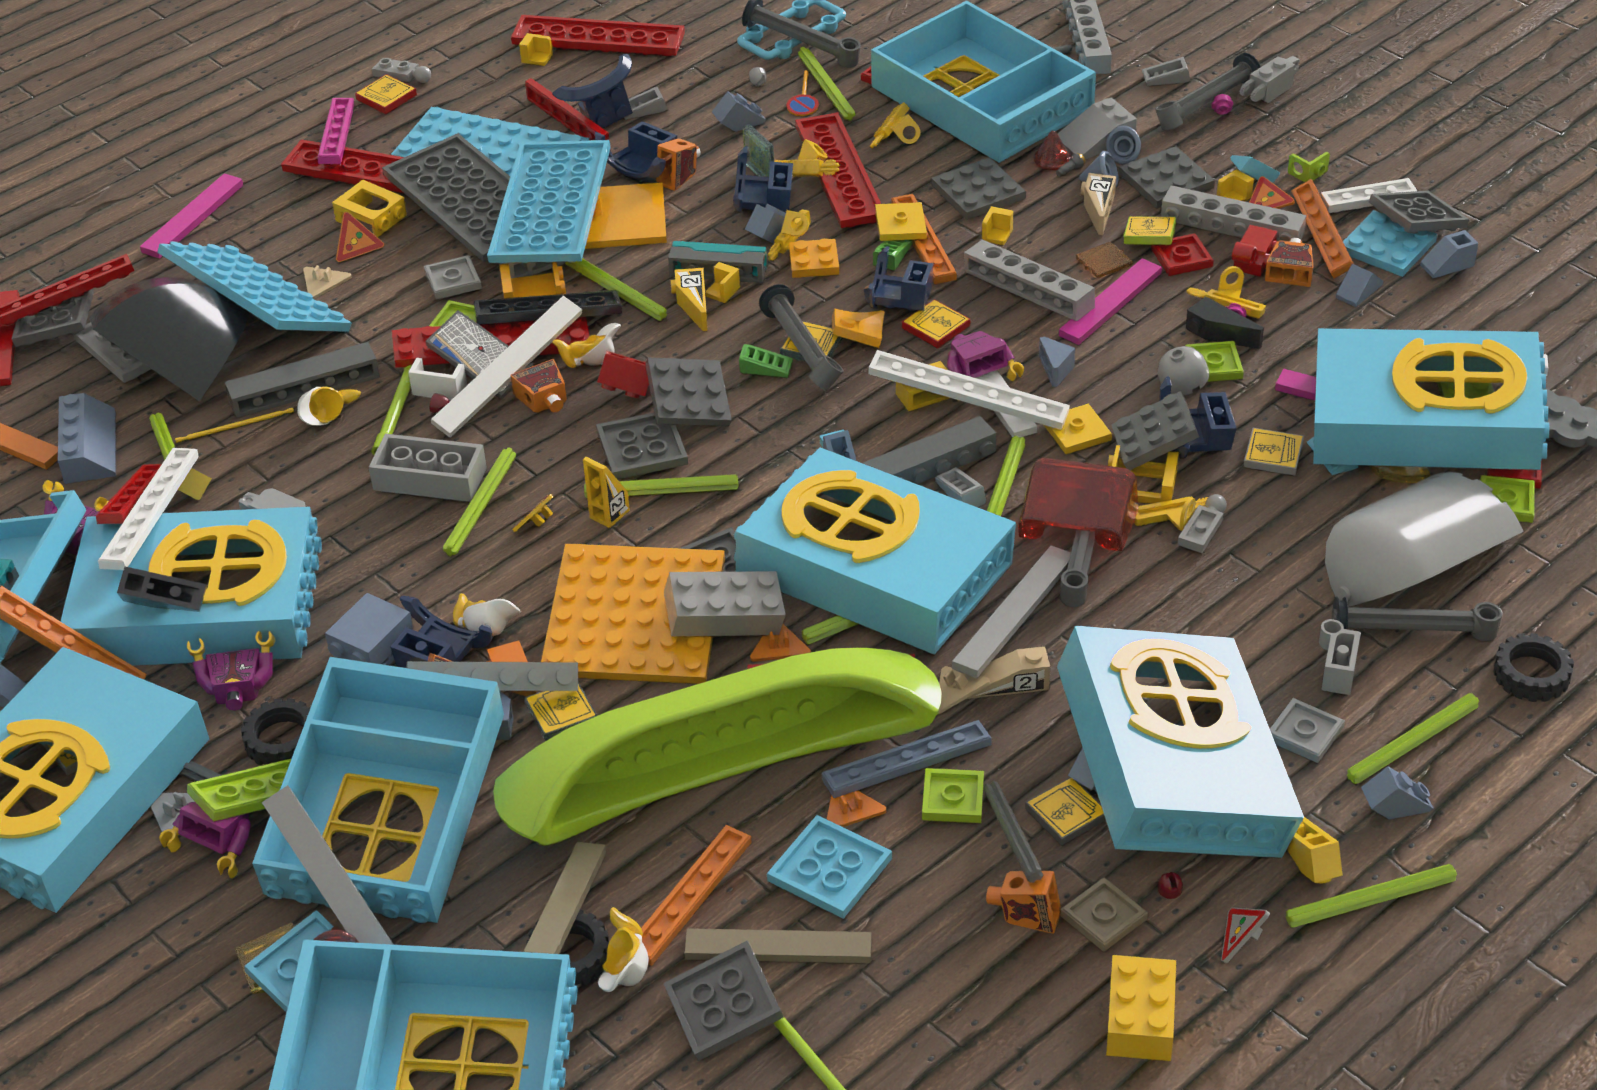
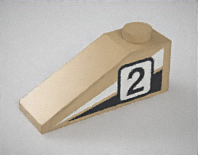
[1081,173,1116,235]
[967,647,1050,699]

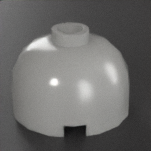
[1158,346,1209,395]

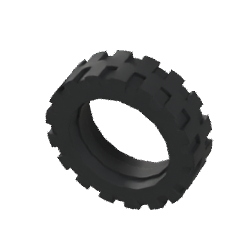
[1493,633,1574,702]
[241,698,311,766]
[526,910,609,986]

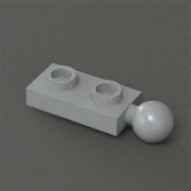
[372,58,431,83]
[1178,494,1227,553]

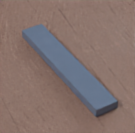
[822,720,991,798]

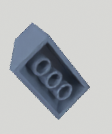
[58,393,116,484]

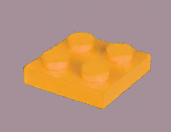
[789,239,839,278]

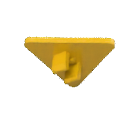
[512,494,553,533]

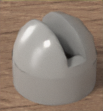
[749,67,767,87]

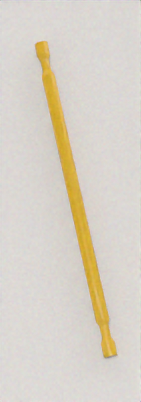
[175,407,294,443]

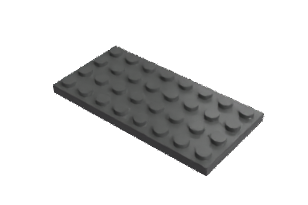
[382,133,510,262]

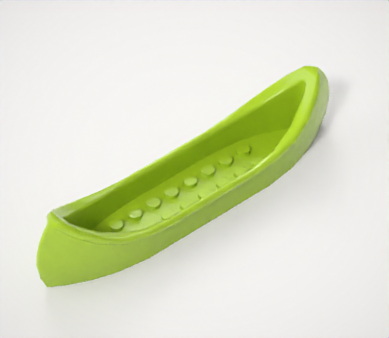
[493,648,942,846]

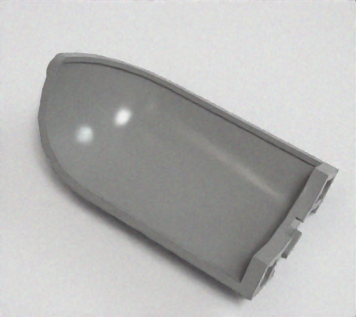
[1325,472,1523,607]

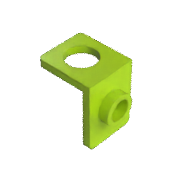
[1288,152,1330,182]

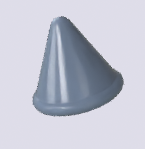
[1106,126,1141,165]
[1079,151,1119,187]

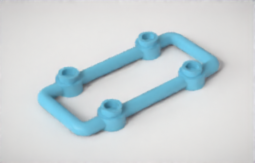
[737,0,846,60]

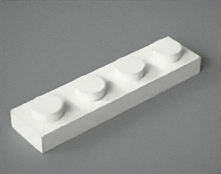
[1321,178,1417,213]

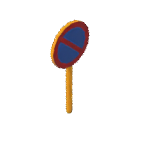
[786,70,819,116]

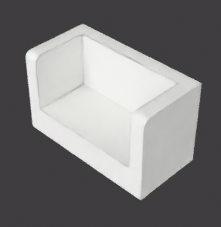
[409,358,467,401]

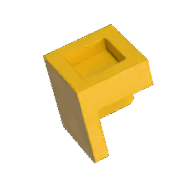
[519,33,553,66]
[1217,169,1254,202]
[982,206,1013,245]
[706,262,740,303]
[178,468,212,500]

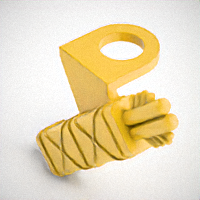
[870,102,920,148]
[774,139,839,177]
[767,209,811,261]
[1186,266,1266,319]
[1131,496,1208,531]

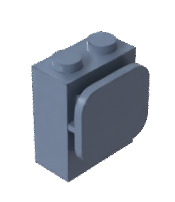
[325,593,413,666]

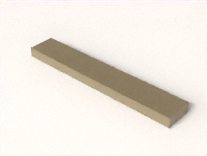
[523,842,606,954]
[684,928,872,963]

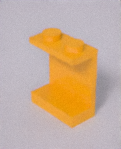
[499,262,566,298]

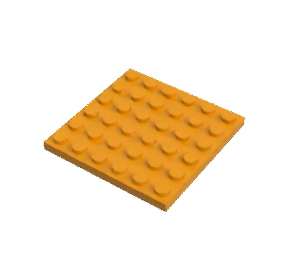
[541,544,725,684]

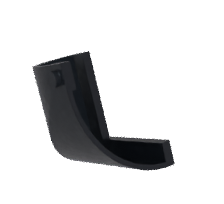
[89,277,249,401]

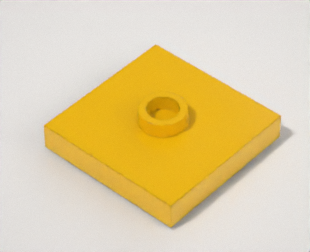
[875,202,927,241]
[1044,403,1112,454]

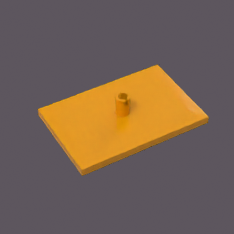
[585,182,667,249]

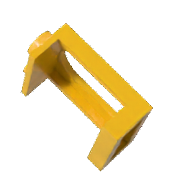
[332,180,407,237]
[1105,445,1179,504]

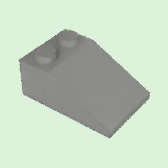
[1054,97,1137,159]

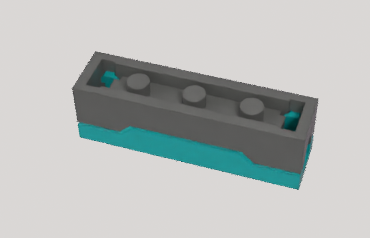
[668,241,767,283]

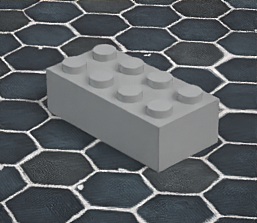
[369,434,487,502]
[664,571,786,636]

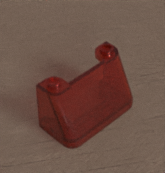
[1018,458,1139,551]

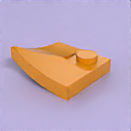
[832,309,885,348]

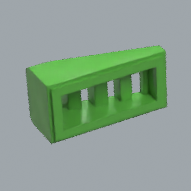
[873,240,913,270]
[739,344,793,378]

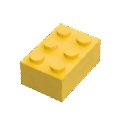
[1106,955,1176,1061]

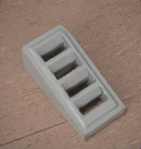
[1142,57,1191,86]
[624,87,668,120]
[935,467,986,507]

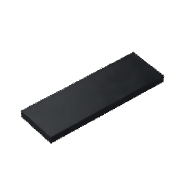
[473,290,622,325]

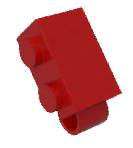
[1232,225,1277,277]
[597,351,649,398]

